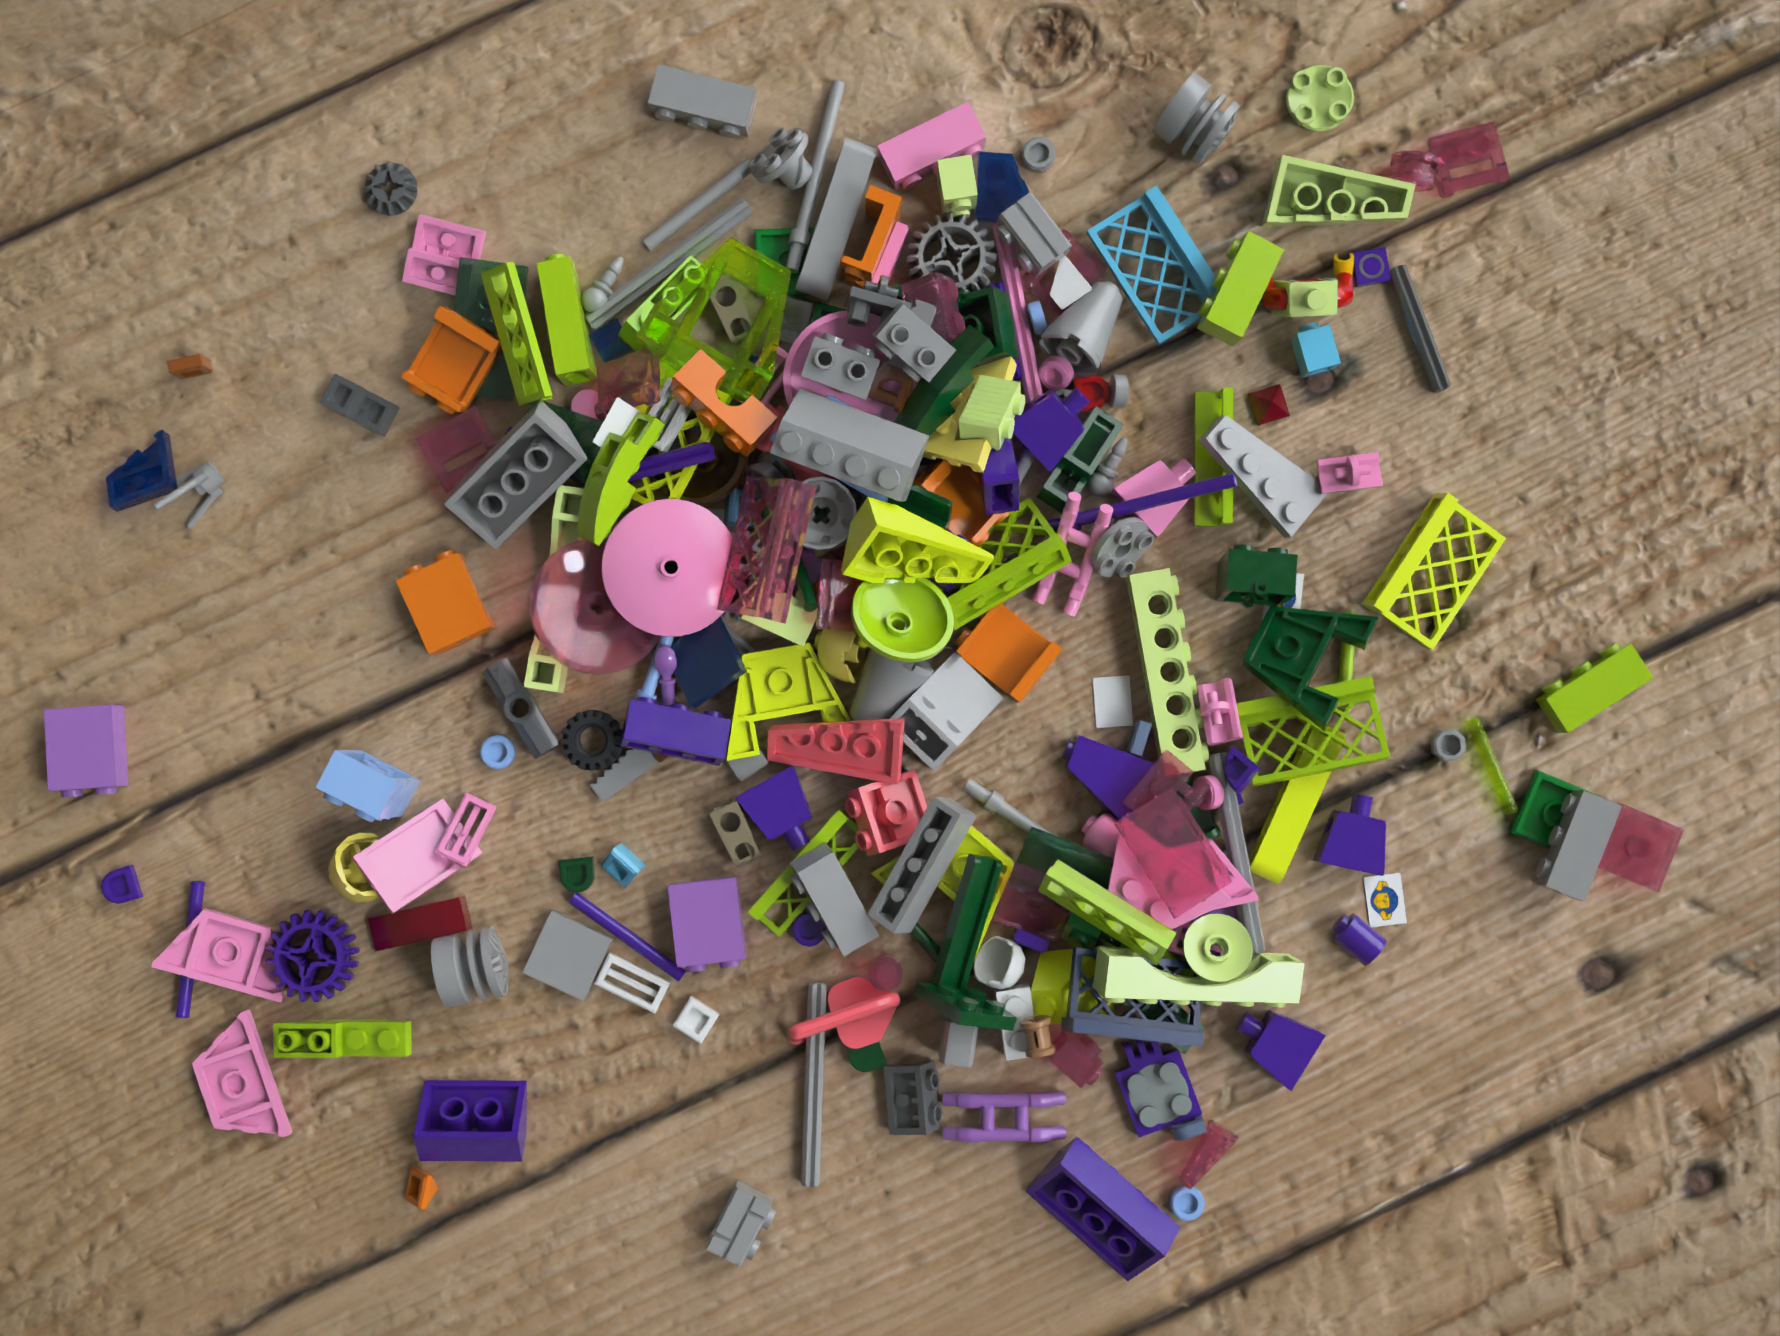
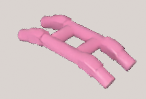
[1032,492,1113,617]

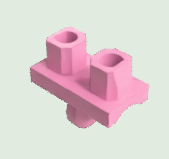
[1316,452,1383,494]
[1197,678,1243,746]

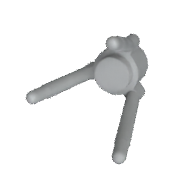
[143,461,226,529]

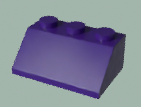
[413,1080,527,1162]

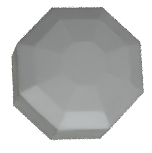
[1430,729,1466,761]

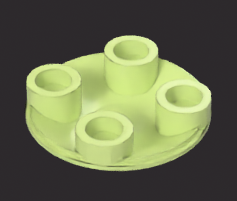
[1286,65,1354,131]

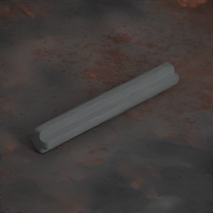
[1390,265,1451,393]

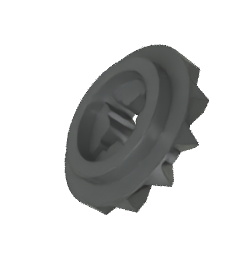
[363,161,418,216]

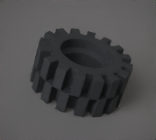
[560,710,622,771]

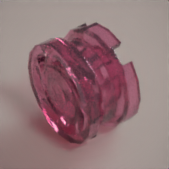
[1388,151,1439,192]

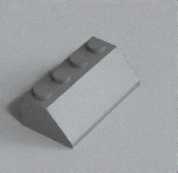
[770,388,930,502]
[444,400,587,550]

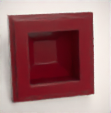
[1247,384,1290,426]

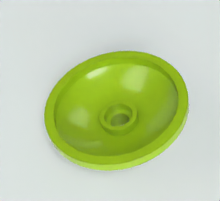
[851,578,954,662]

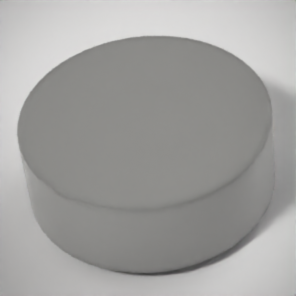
[1022,137,1056,173]
[1108,374,1129,408]

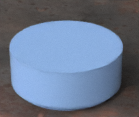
[1027,300,1047,336]
[480,735,516,769]
[1169,1184,1205,1221]

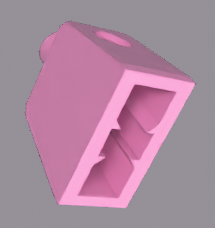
[1111,458,1196,539]

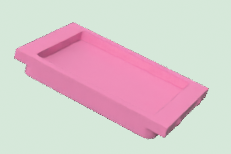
[352,799,482,914]

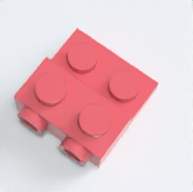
[845,769,928,857]

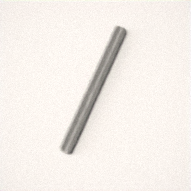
[584,198,753,330]
[1209,752,1265,955]
[801,982,827,1187]

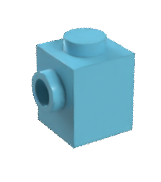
[1291,322,1341,378]

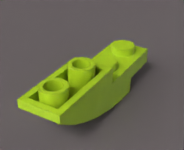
[577,411,665,546]
[273,1019,412,1058]

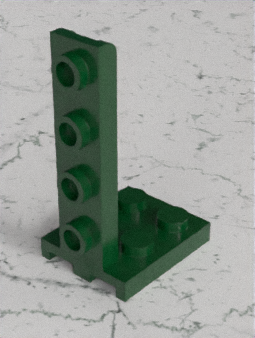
[913,853,1017,1031]

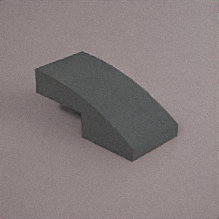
[319,374,400,437]

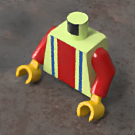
[1261,253,1354,317]

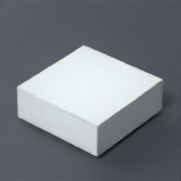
[673,996,720,1044]

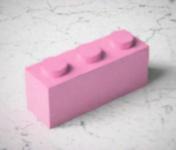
[877,102,986,190]

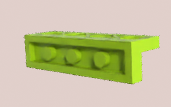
[481,261,553,407]
[1193,387,1233,527]
[748,809,859,937]
[1038,860,1177,965]

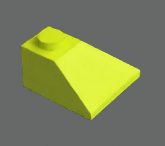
[1031,946,1115,1024]

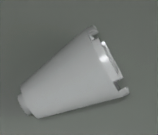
[1039,281,1123,377]
[849,648,934,721]

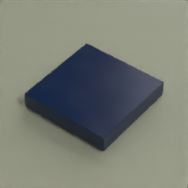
[671,616,747,708]

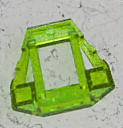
[635,237,791,402]

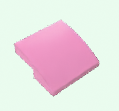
[402,214,487,298]

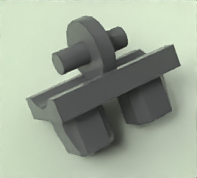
[844,275,912,327]

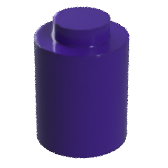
[1332,913,1387,966]

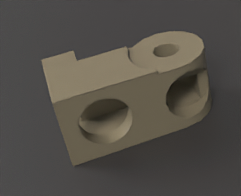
[705,275,757,345]
[709,797,762,867]

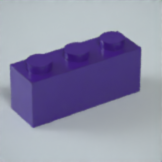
[619,697,731,766]

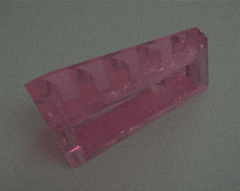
[1179,1119,1239,1190]

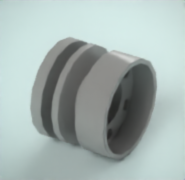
[1152,72,1241,165]
[784,476,857,552]
[431,926,508,1009]

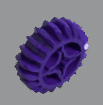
[265,910,360,1002]

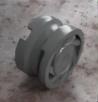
[743,451,797,505]

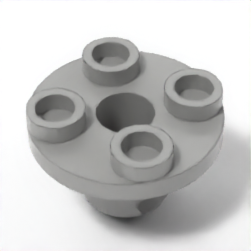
[748,127,812,190]
[1089,517,1154,578]

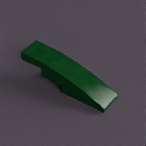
[894,325,994,436]

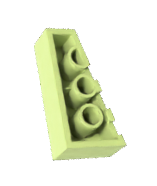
[1261,155,1416,227]

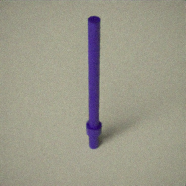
[1038,473,1237,536]

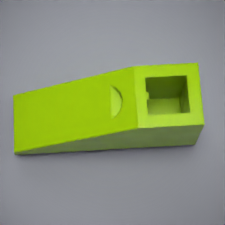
[618,255,716,358]

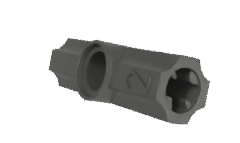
[482,657,561,759]

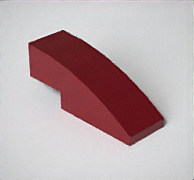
[368,895,473,952]

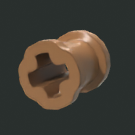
[1020,1015,1056,1058]

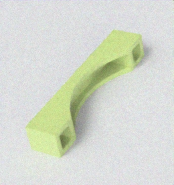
[524,485,589,694]
[1093,947,1304,1008]

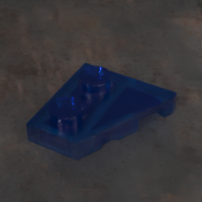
[975,152,1029,223]
[106,430,178,512]

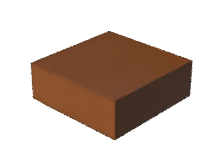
[167,354,213,379]

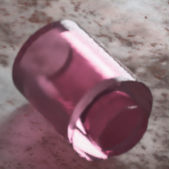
[869,953,903,991]

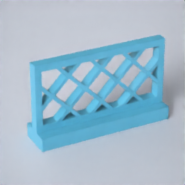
[1086,185,1216,345]

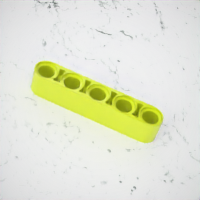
[1249,726,1346,885]

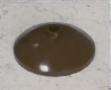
[653,410,749,506]

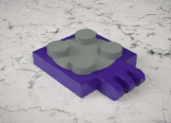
[1114,1040,1202,1137]

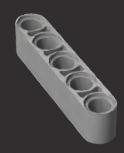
[795,137,877,301]

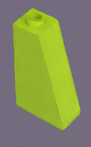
[537,254,599,387]

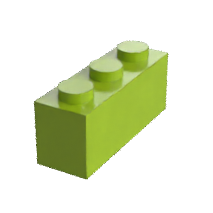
[1197,231,1285,347]
[1536,642,1654,733]

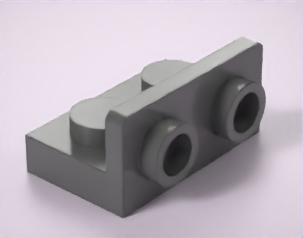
[884,1061,943,1135]

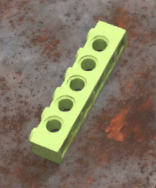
[1126,568,1209,776]

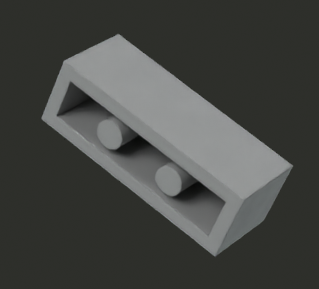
[648,64,758,138]
[1536,789,1622,902]
[790,842,879,957]

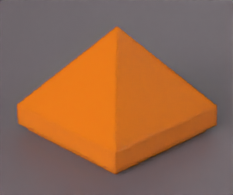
[405,1166,439,1210]

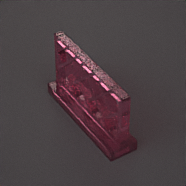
[717,476,816,624]

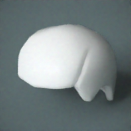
[974,936,1026,990]

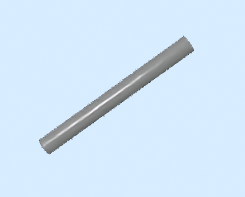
[642,159,752,251]

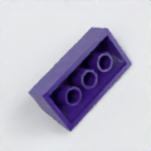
[1025,1137,1181,1281]

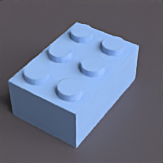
[315,750,421,822]

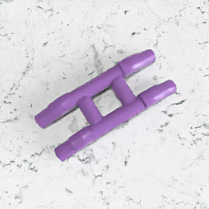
[942,1091,1066,1143]

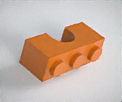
[670,349,778,457]

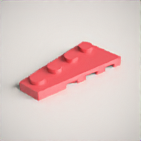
[767,718,905,785]

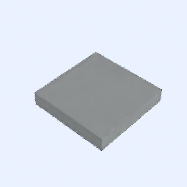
[522,910,614,1001]

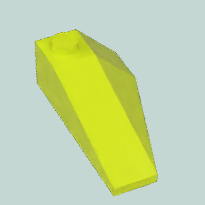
[841,497,994,583]

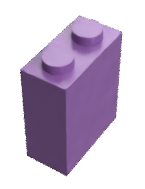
[44,705,129,797]
[668,875,747,972]

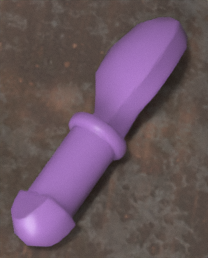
[654,645,677,707]

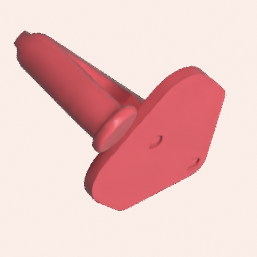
[787,977,900,1049]

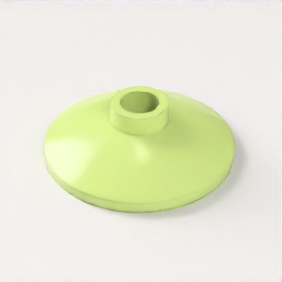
[1183,914,1253,982]

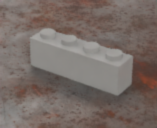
[867,797,977,934]

